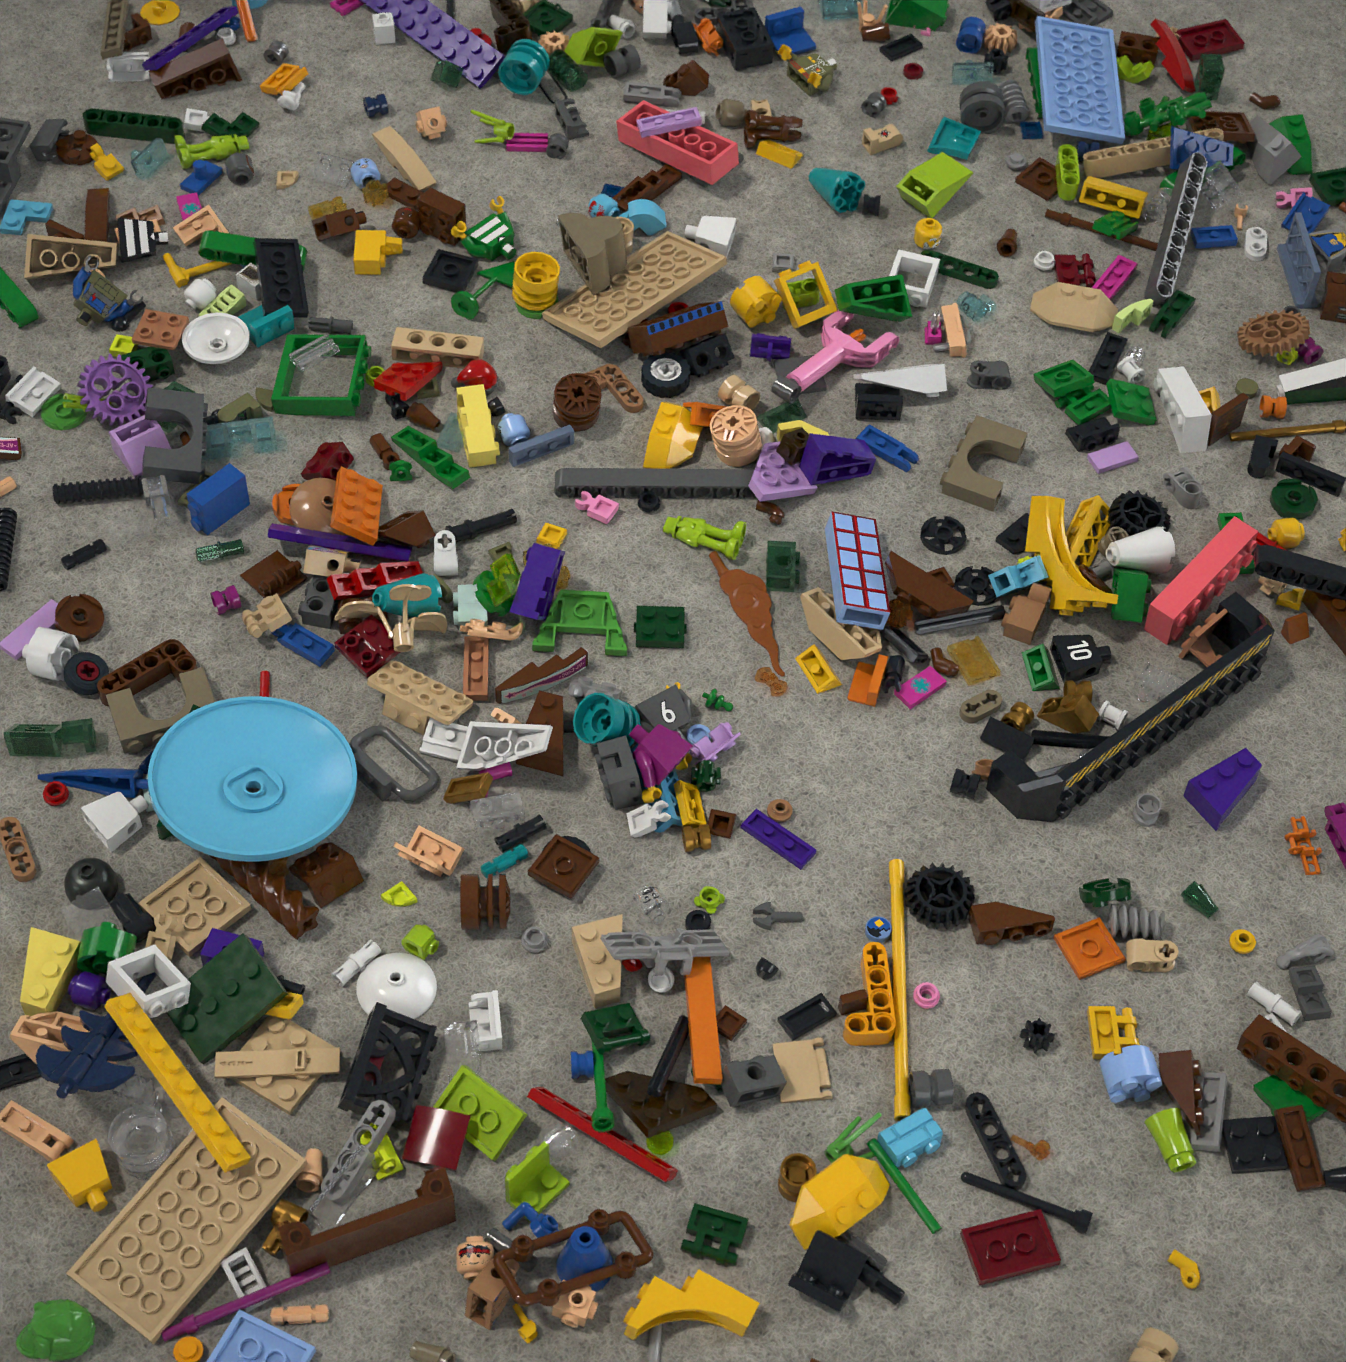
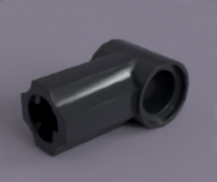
[110,893,156,944]

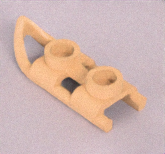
[460,619,523,640]

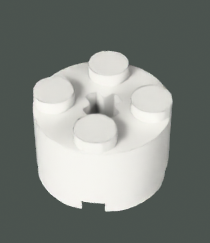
[22,627,79,681]

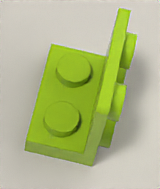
[505,1141,570,1223]

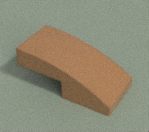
[115,205,166,226]

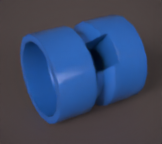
[956,16,986,54]

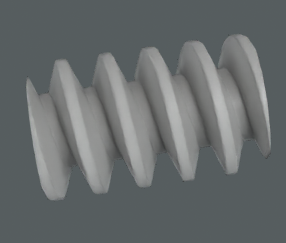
[998,80,1029,123]
[1108,904,1165,940]

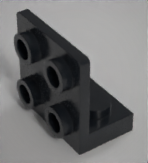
[855,383,903,421]
[788,1230,868,1312]

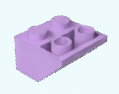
[109,415,171,478]

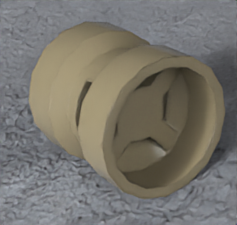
[1098,527,1129,557]

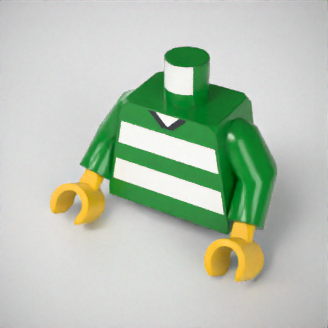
[451,196,516,261]

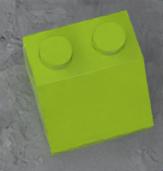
[565,27,623,67]

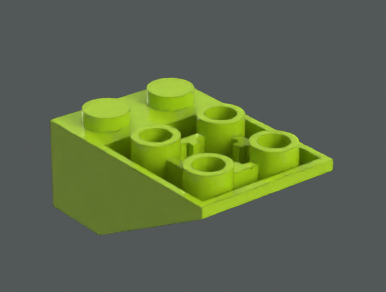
[896,152,973,218]

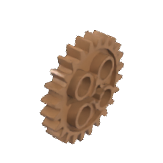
[1237,310,1310,356]

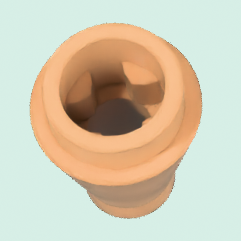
[295,1148,323,1193]

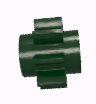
[691,760,721,792]

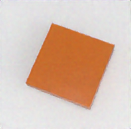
[1054,917,1126,980]

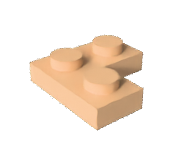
[173,205,229,246]

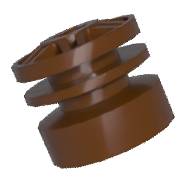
[552,373,602,432]
[460,874,510,930]

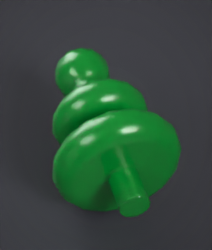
[702,689,733,711]

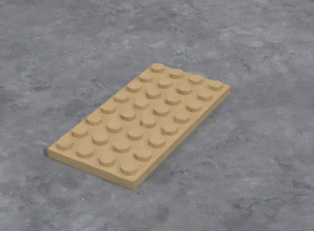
[542,231,727,348]
[66,1097,308,1345]

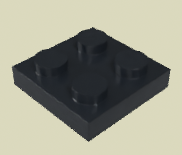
[422,249,479,292]
[1222,1116,1288,1174]

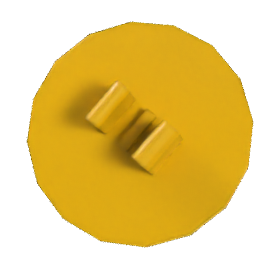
[140,0,180,25]

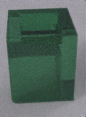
[430,60,464,88]
[62,718,97,753]

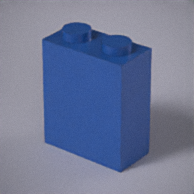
[187,463,250,535]

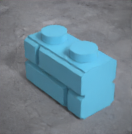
[877,1108,943,1168]

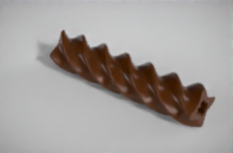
[207,854,319,940]

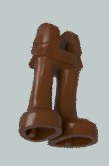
[744,110,803,148]

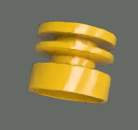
[512,251,560,311]

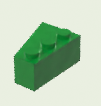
[834,274,913,322]

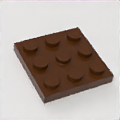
[1185,111,1255,144]

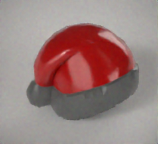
[451,359,498,396]

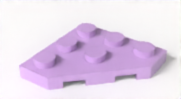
[748,442,817,501]

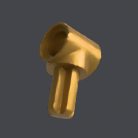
[262,1199,309,1255]

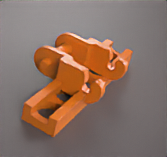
[1284,816,1322,875]

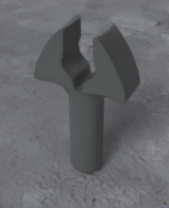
[753,902,803,930]

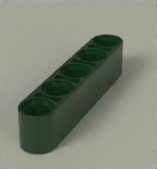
[82,108,185,144]

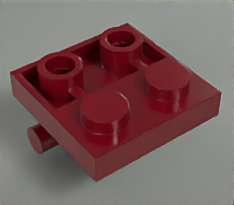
[334,614,401,678]

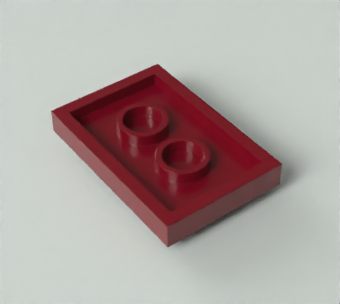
[1176,19,1245,61]
[960,1209,1061,1286]

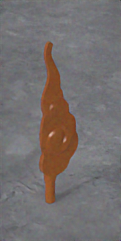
[709,551,785,677]

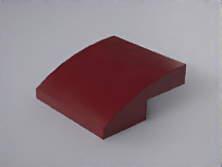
[402,1105,470,1172]

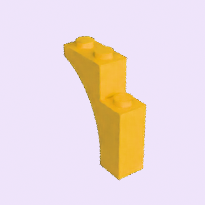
[623,1269,760,1340]

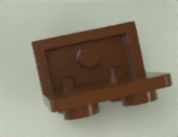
[289,842,364,908]

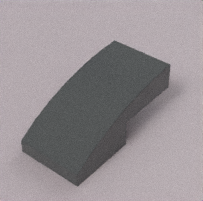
[1289,965,1332,1021]

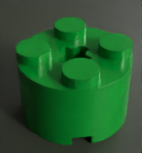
[77,922,137,975]

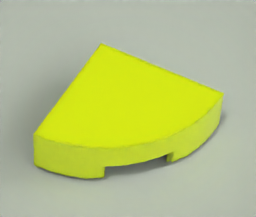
[381,881,417,907]

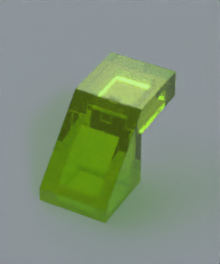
[486,553,521,607]

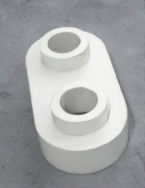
[1244,227,1267,261]

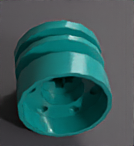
[498,39,550,95]
[573,693,640,747]

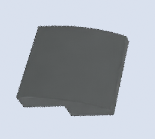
[1062,0,1113,26]

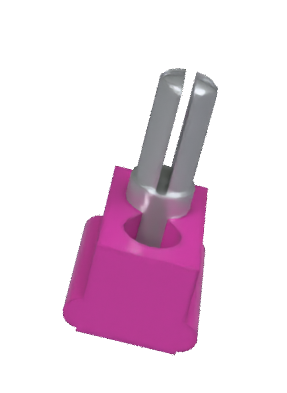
[924,311,942,345]

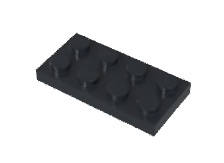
[253,238,309,318]

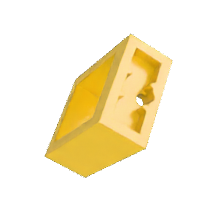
[774,260,837,328]

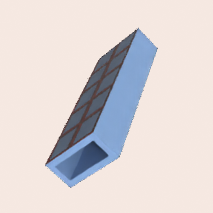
[825,511,890,630]

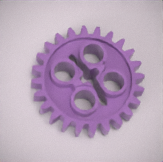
[77,354,153,427]

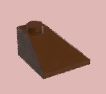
[378,510,436,548]

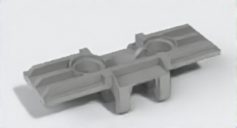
[600,928,730,976]

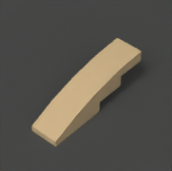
[372,126,437,191]

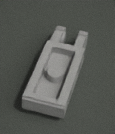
[623,82,681,108]

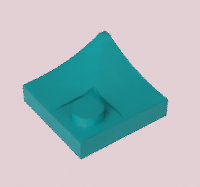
[927,117,981,160]

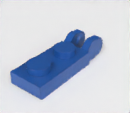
[856,424,919,473]

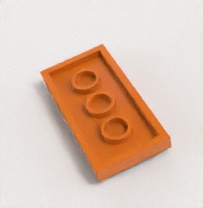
[330,466,383,546]

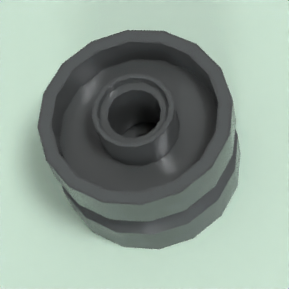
[959,81,1006,133]

